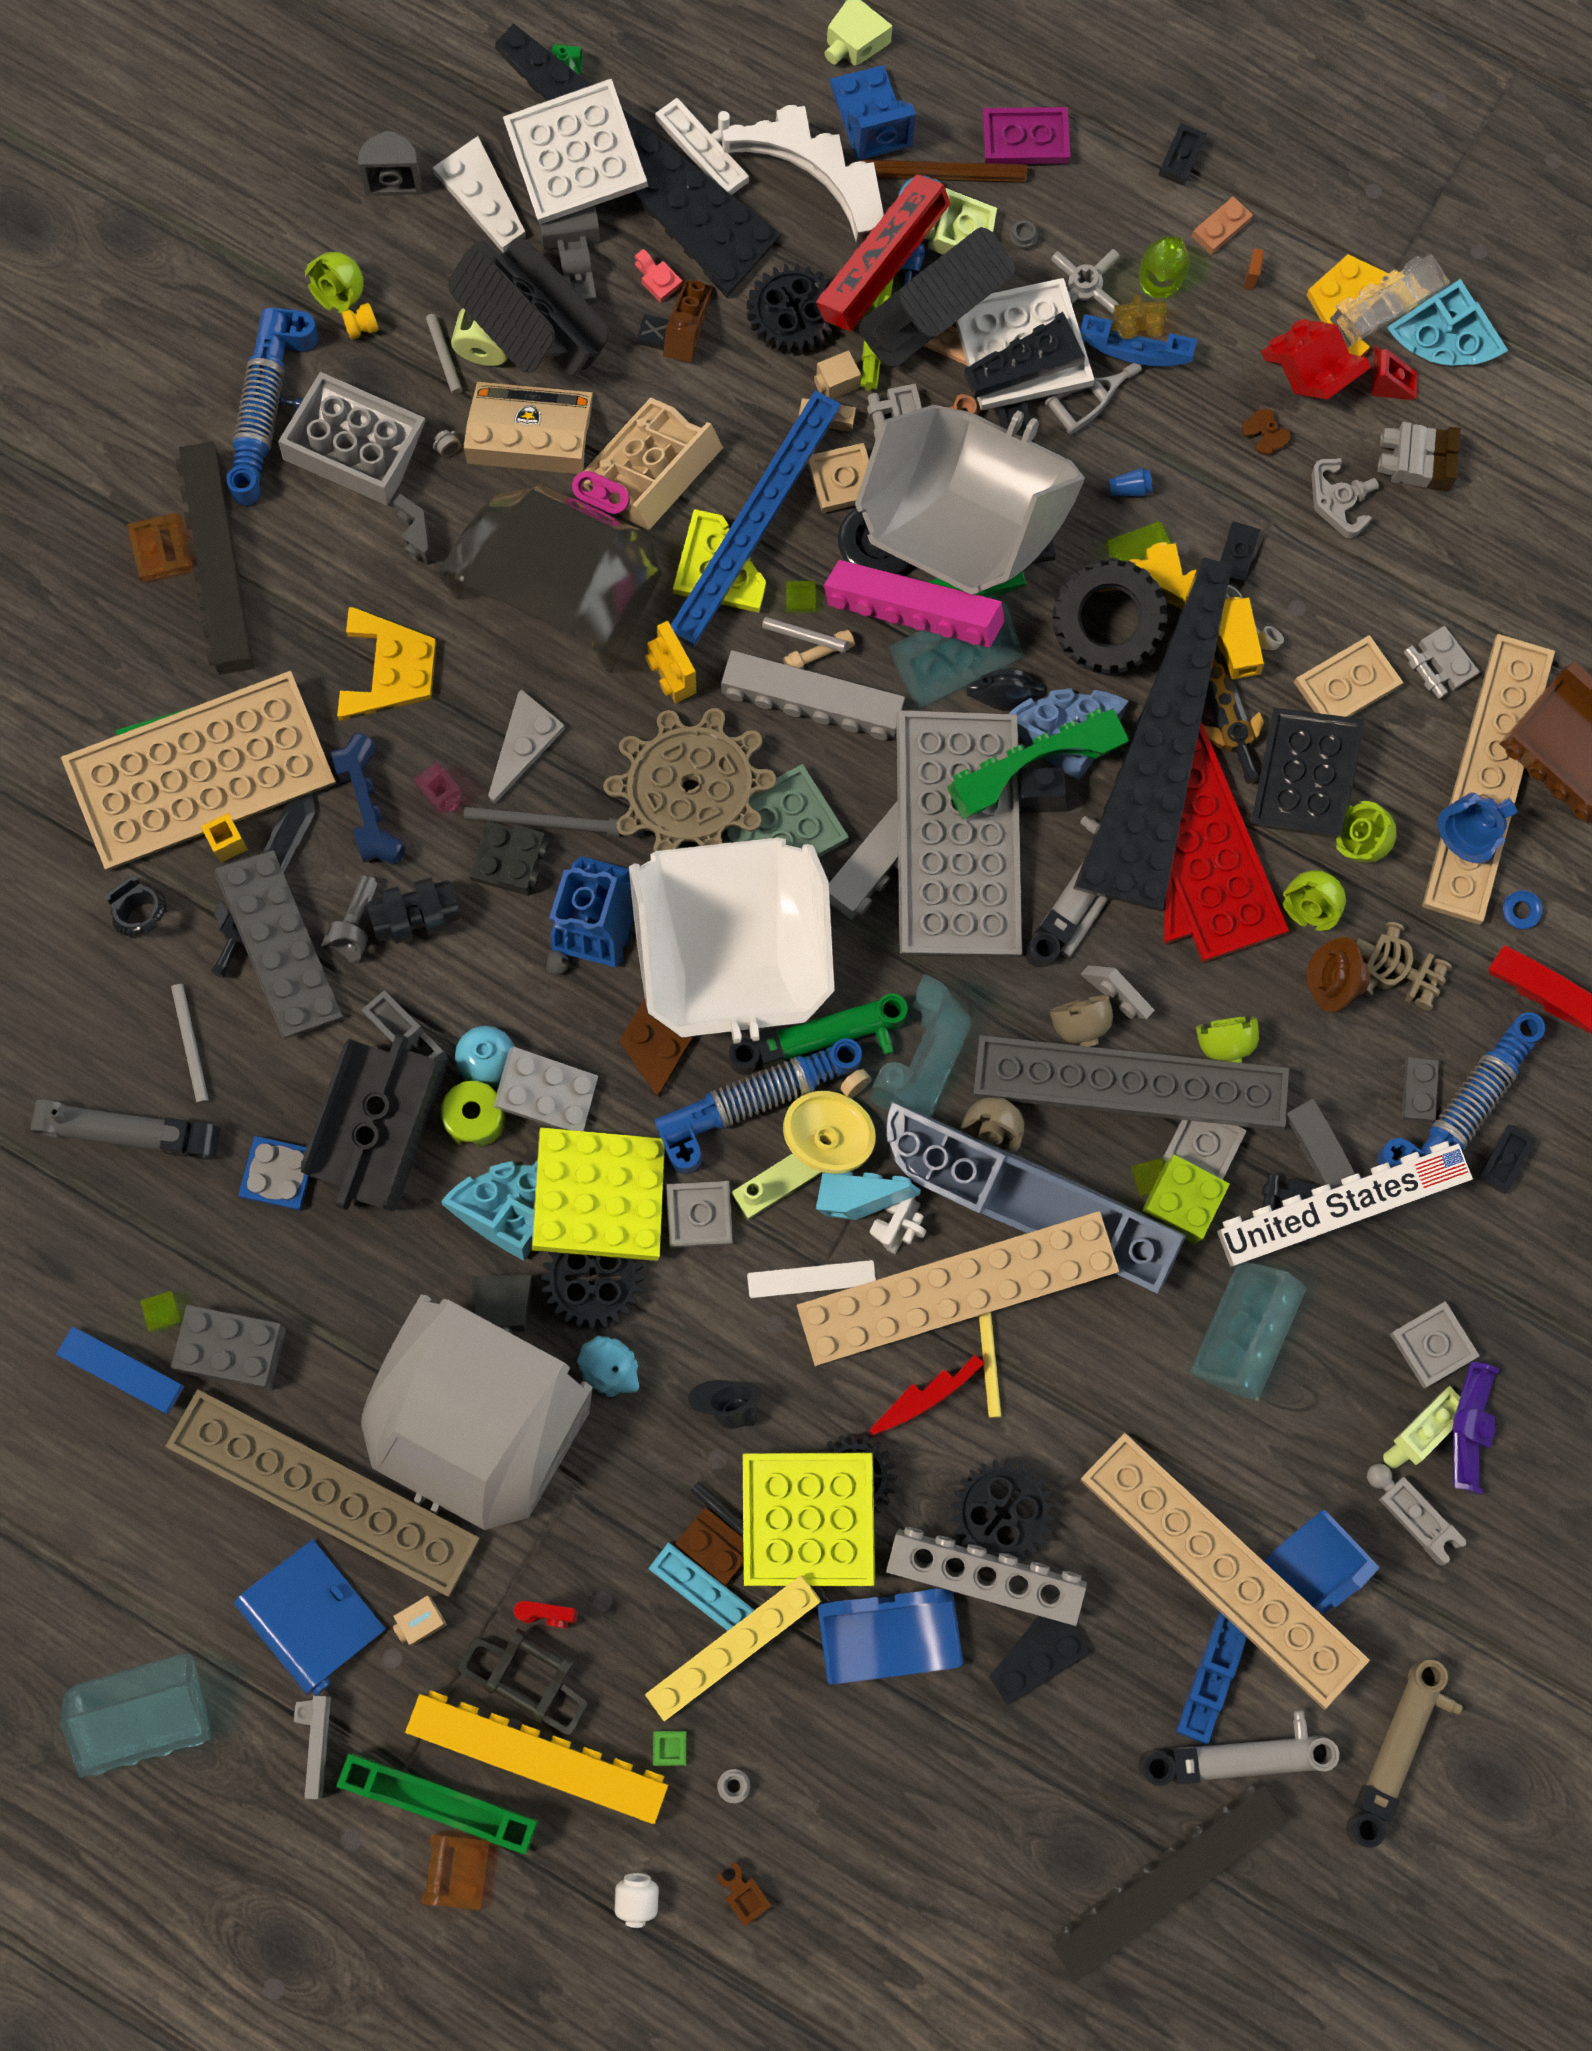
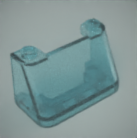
[870,974,971,1117]

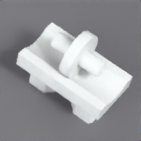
[870,1197,926,1254]

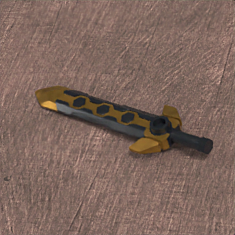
[1204,644,1264,784]

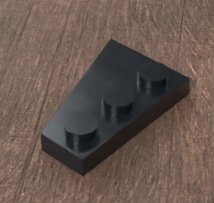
[989,1596,1089,1705]

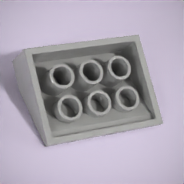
[278,372,426,506]

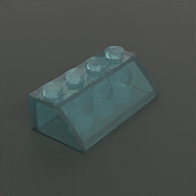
[889,595,1024,708]
[1189,1261,1307,1402]

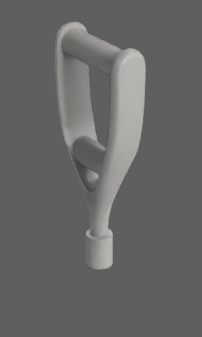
[1045,363,1142,435]

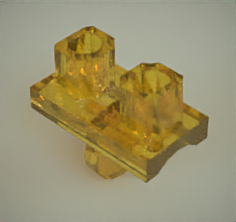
[1111,295,1167,339]

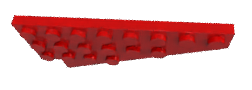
[1163,721,1289,963]

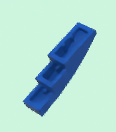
[56,1326,184,1415]
[1175,1611,1247,1745]

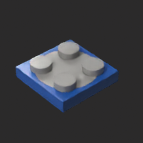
[238,1136,310,1211]

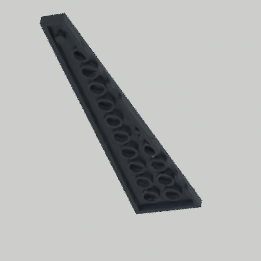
[495,23,781,298]
[1073,557,1232,911]

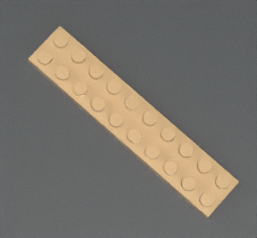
[1422,634,1555,925]
[796,1211,1119,1366]
[1081,1433,1370,1710]

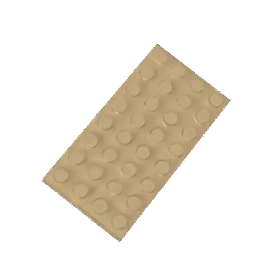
[61,671,336,871]

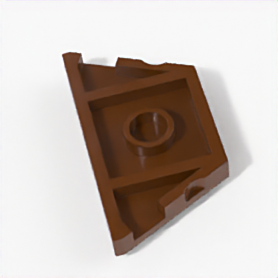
[619,998,695,1097]

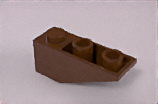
[663,280,713,362]

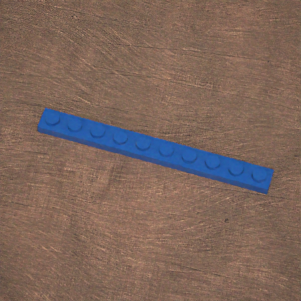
[670,390,841,648]

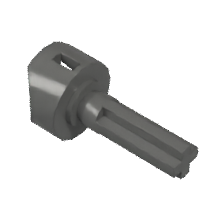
[321,875,378,963]

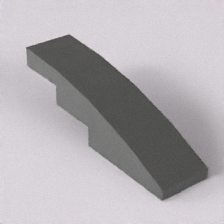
[1286,1099,1355,1227]

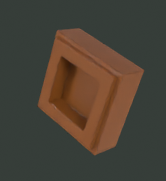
[1244,248,1264,290]

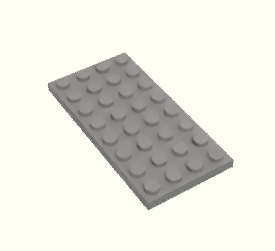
[896,710,1022,956]

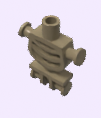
[1355,922,1452,1011]

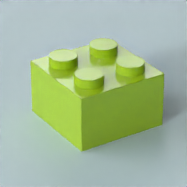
[1141,1154,1230,1244]

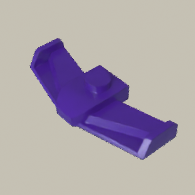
[1452,1362,1500,1495]

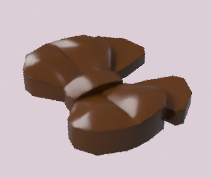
[1242,408,1291,455]

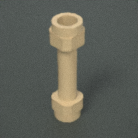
[783,630,855,670]

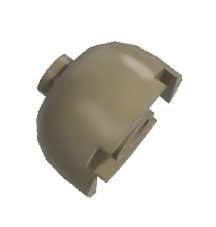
[1050,995,1113,1047]
[961,1097,1024,1153]

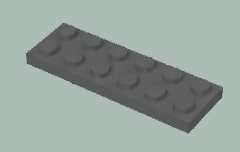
[214,850,343,1040]

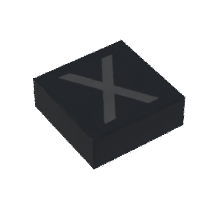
[636,314,669,351]

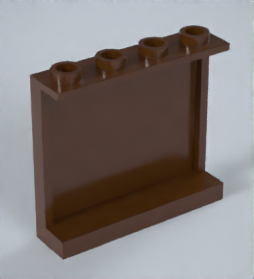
[1499,661,1592,824]

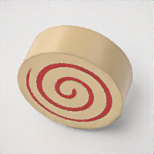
[841,1069,871,1098]

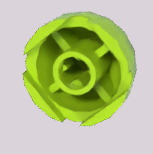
[305,252,364,313]
[1336,801,1396,864]
[1283,870,1346,931]
[1195,1016,1259,1063]

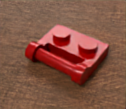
[514,1601,578,1629]

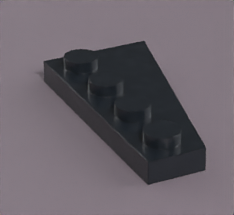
[964,311,1085,398]

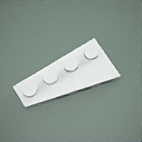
[433,136,526,253]

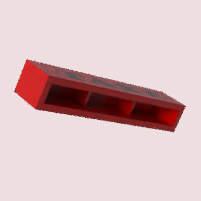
[816,174,951,332]

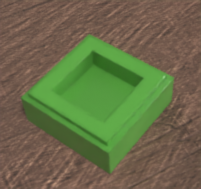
[653,1731,686,1766]

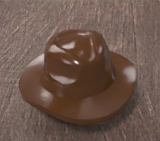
[1307,937,1370,1013]

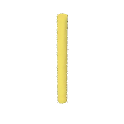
[979,1312,1001,1418]

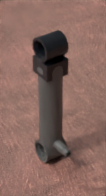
[29,1100,221,1160]

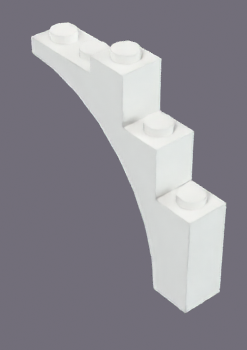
[722,105,884,243]

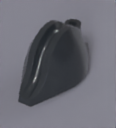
[967,667,1045,711]

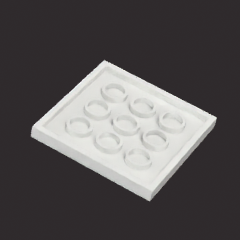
[503,79,648,225]
[955,278,1094,410]

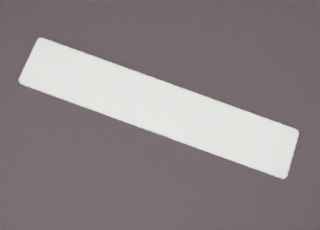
[747,1260,876,1298]

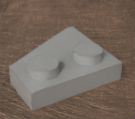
[1081,965,1154,1019]

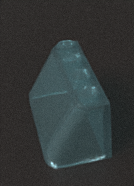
[59,1654,211,1778]

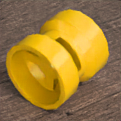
[341,303,379,340]

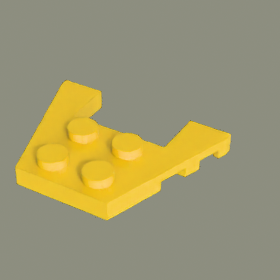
[1307,254,1428,356]
[337,607,437,720]

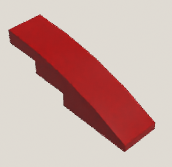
[1488,945,1592,1034]
[868,1355,984,1438]

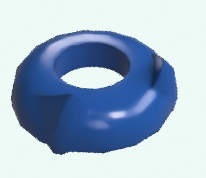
[1502,890,1542,929]

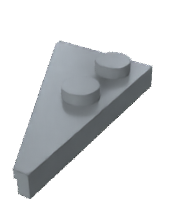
[488,690,565,804]

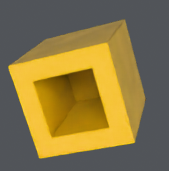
[201,813,248,863]

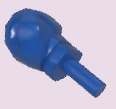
[899,243,925,285]

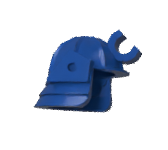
[1438,792,1518,863]

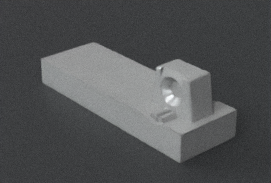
[294,1696,331,1799]

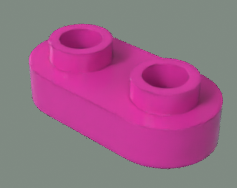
[572,471,630,514]

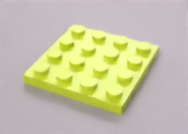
[532,1128,664,1261]
[743,1453,875,1586]

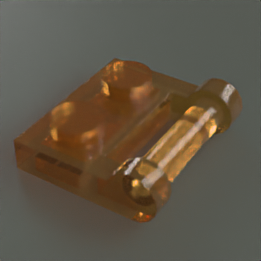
[127,513,194,582]
[421,1834,490,1910]

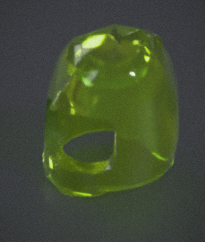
[1139,236,1190,298]

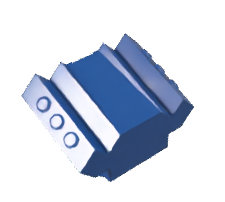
[549,856,634,968]

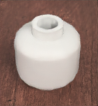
[614,1873,659,1928]

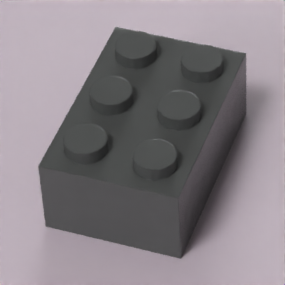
[171,1305,286,1391]

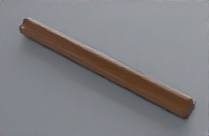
[860,159,1028,182]

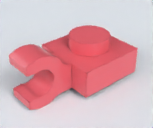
[635,249,682,303]

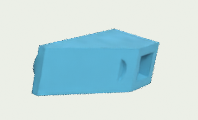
[816,1172,921,1220]

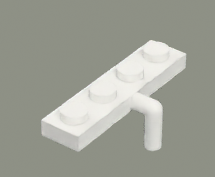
[655,98,749,195]

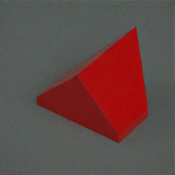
[1371,344,1418,400]

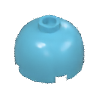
[454,1025,515,1088]

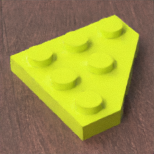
[673,509,766,613]

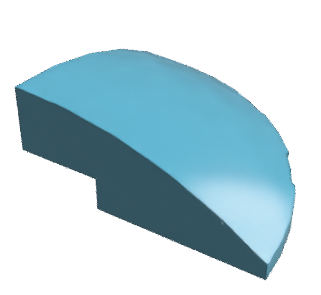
[1387,279,1508,366]
[441,1161,537,1261]

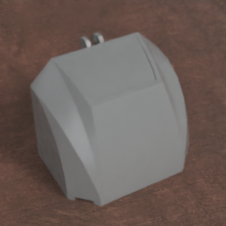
[855,405,1085,595]
[361,1294,592,1530]

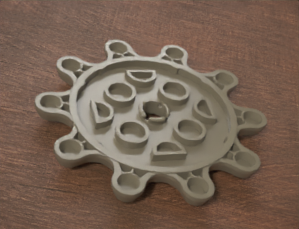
[603,708,777,852]

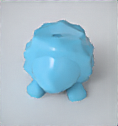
[577,1336,639,1397]

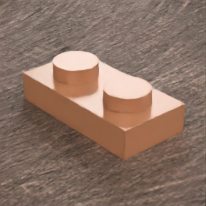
[1191,197,1253,255]

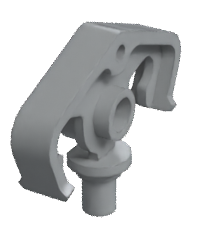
[1311,458,1379,538]

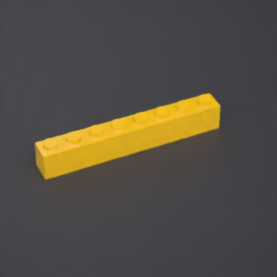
[405,1690,669,1824]

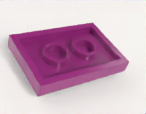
[982,107,1070,164]

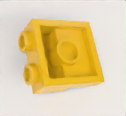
[645,621,696,704]

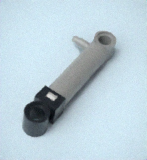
[1024,816,1099,967]
[1138,1710,1340,1786]

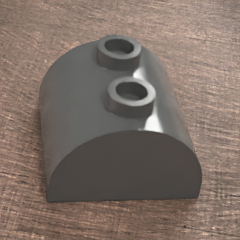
[358,131,423,196]

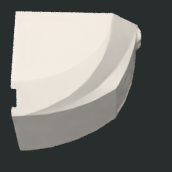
[629,837,835,1044]

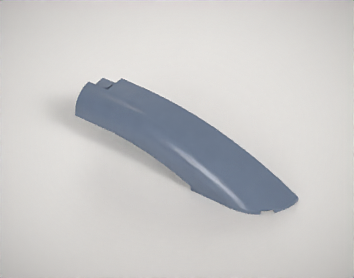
[887,1102,1186,1294]

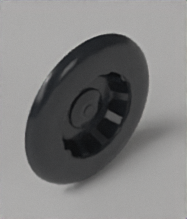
[838,508,911,574]

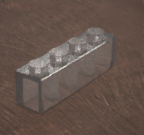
[1330,253,1450,348]

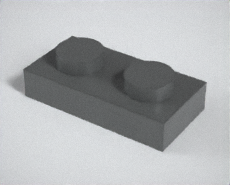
[1402,1057,1439,1123]

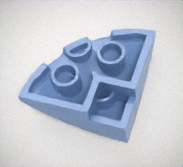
[1009,688,1129,781]

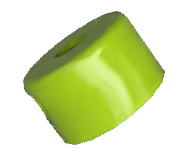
[441,1081,506,1148]

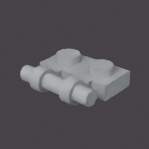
[867,383,922,440]
[1403,625,1479,699]

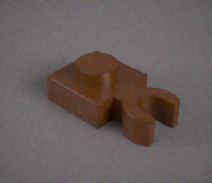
[717,1861,772,1927]

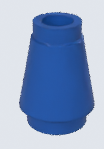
[1109,467,1153,497]

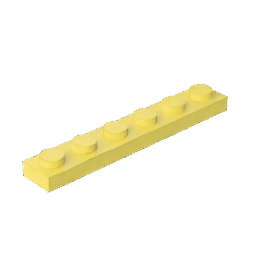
[645,1575,821,1721]

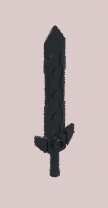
[211,793,316,978]

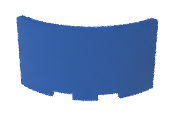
[1263,1510,1380,1614]
[818,1588,963,1685]

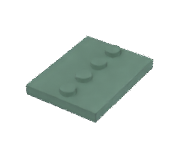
[721,764,849,858]

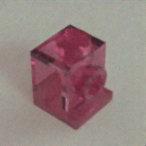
[414,761,462,814]

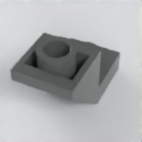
[393,494,431,565]

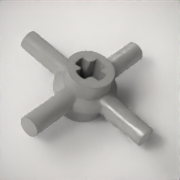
[1051,249,1121,315]

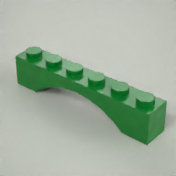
[947,708,1129,820]
[336,1754,539,1855]

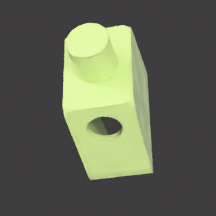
[824,0,892,65]

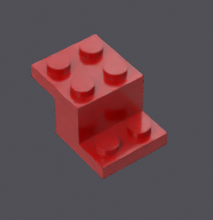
[1261,319,1371,400]

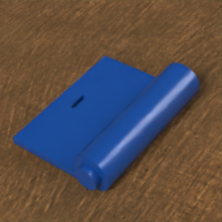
[233,1539,386,1696]

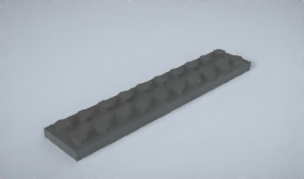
[973,1035,1289,1131]

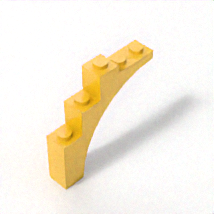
[1097,542,1264,680]

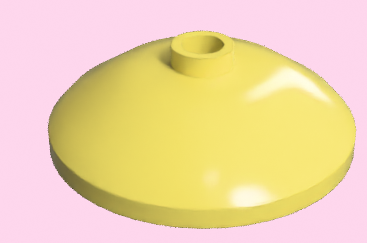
[783,1091,876,1174]

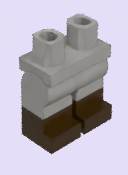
[1377,422,1461,492]

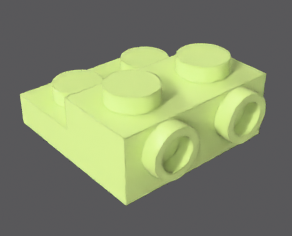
[925,188,997,255]

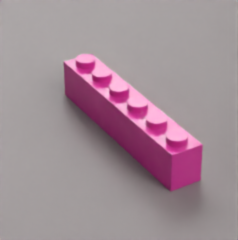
[824,560,1004,648]

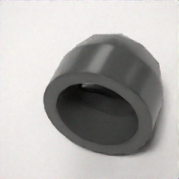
[546,950,569,975]

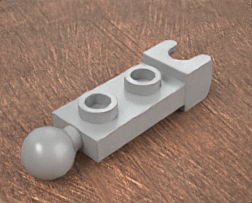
[1367,1463,1466,1565]

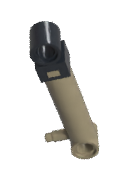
[1346,1660,1463,1848]

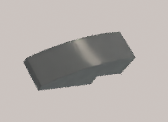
[361,990,451,1067]

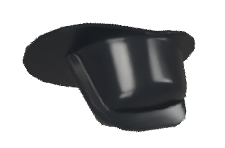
[688,1380,761,1429]

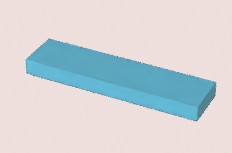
[648,1543,755,1631]

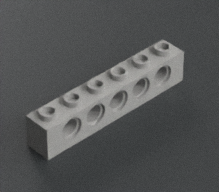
[886,1527,1087,1626]

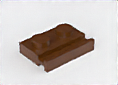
[675,1507,744,1586]

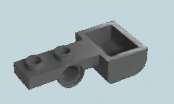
[540,205,600,305]

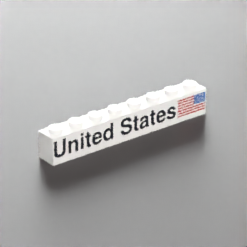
[1217,1141,1473,1267]

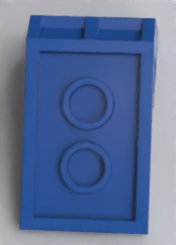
[830,65,916,160]

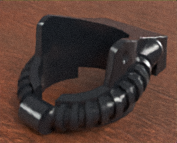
[104,875,168,938]

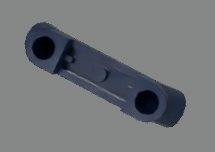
[331,733,406,865]

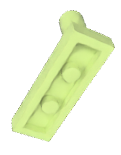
[731,1154,824,1220]
[1383,1386,1460,1469]

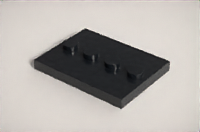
[1251,707,1365,839]

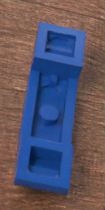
[1080,314,1198,366]

